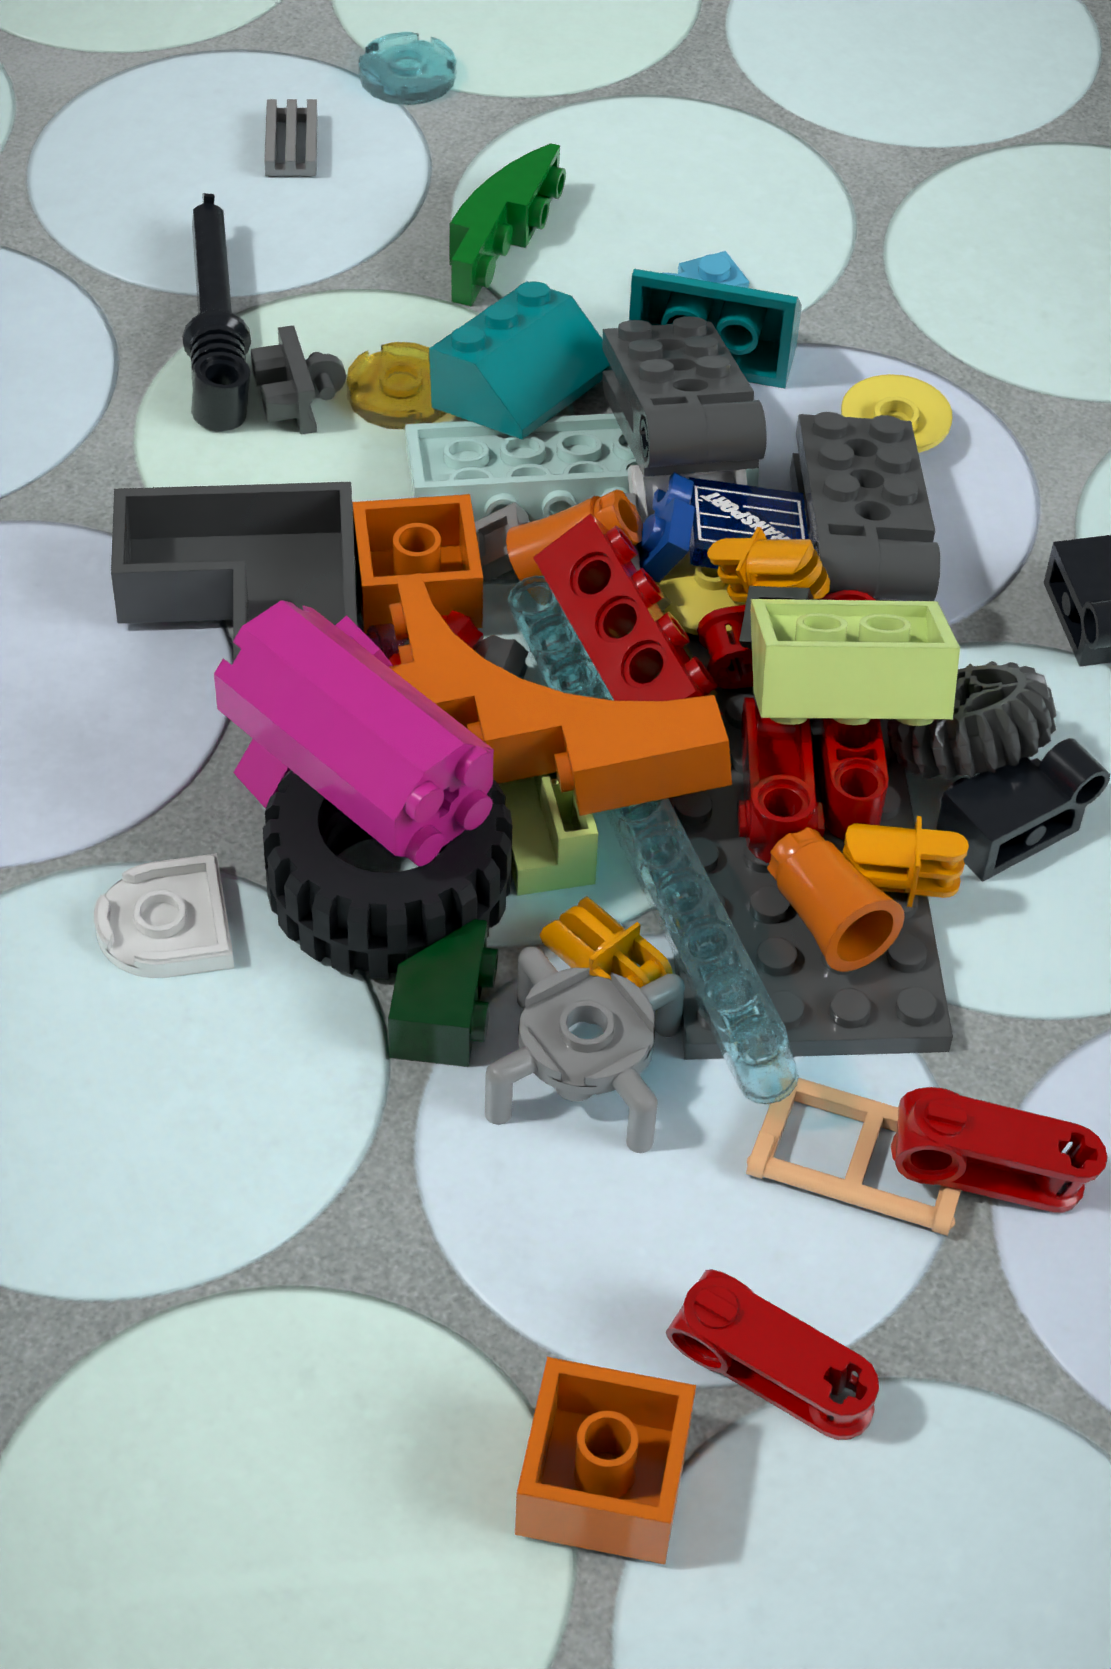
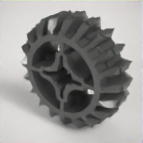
[887,661,1057,780]

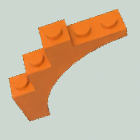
[389,573,732,816]

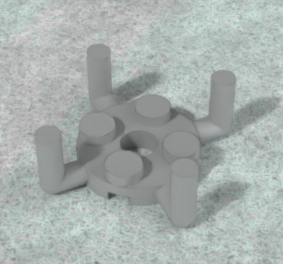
[485,947,685,1153]

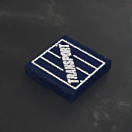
[689,477,809,569]

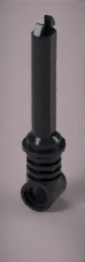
[182,193,251,431]

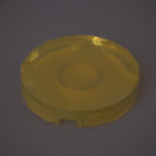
[346,342,446,429]

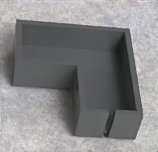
[111,482,357,660]

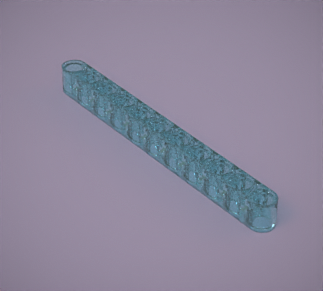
[508,576,799,1104]

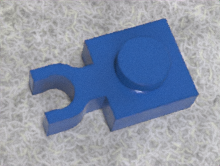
[637,472,695,583]

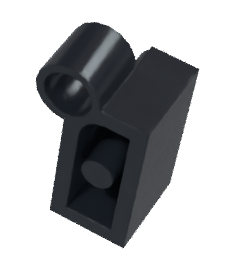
[1044,535,1111,667]
[936,738,1110,882]

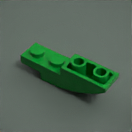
[449,143,566,307]

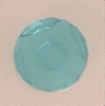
[358,32,456,105]

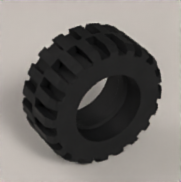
[262,770,513,979]

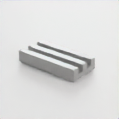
[264,99,318,176]

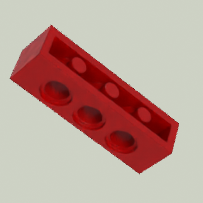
[533,513,722,715]

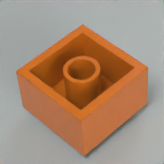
[352,494,483,636]
[515,1357,696,1564]

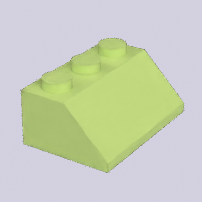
[750,599,960,726]

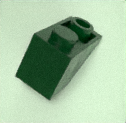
[388,919,498,1067]

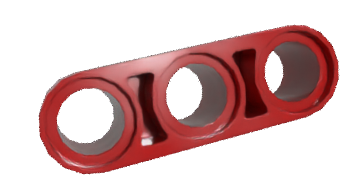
[812,718,889,840]

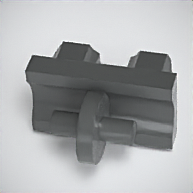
[251,325,347,435]

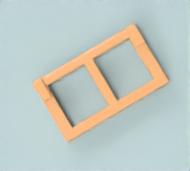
[746,1073,962,1236]

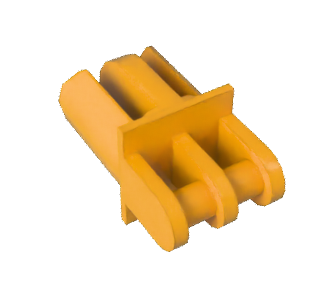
[707,527,830,602]
[842,816,969,907]
[539,896,673,988]

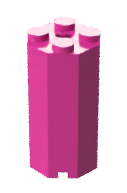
[214,600,494,866]

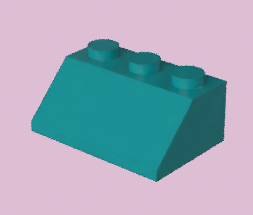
[629,269,802,389]
[429,281,612,440]

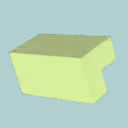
[499,772,598,896]

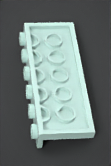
[405,413,759,522]

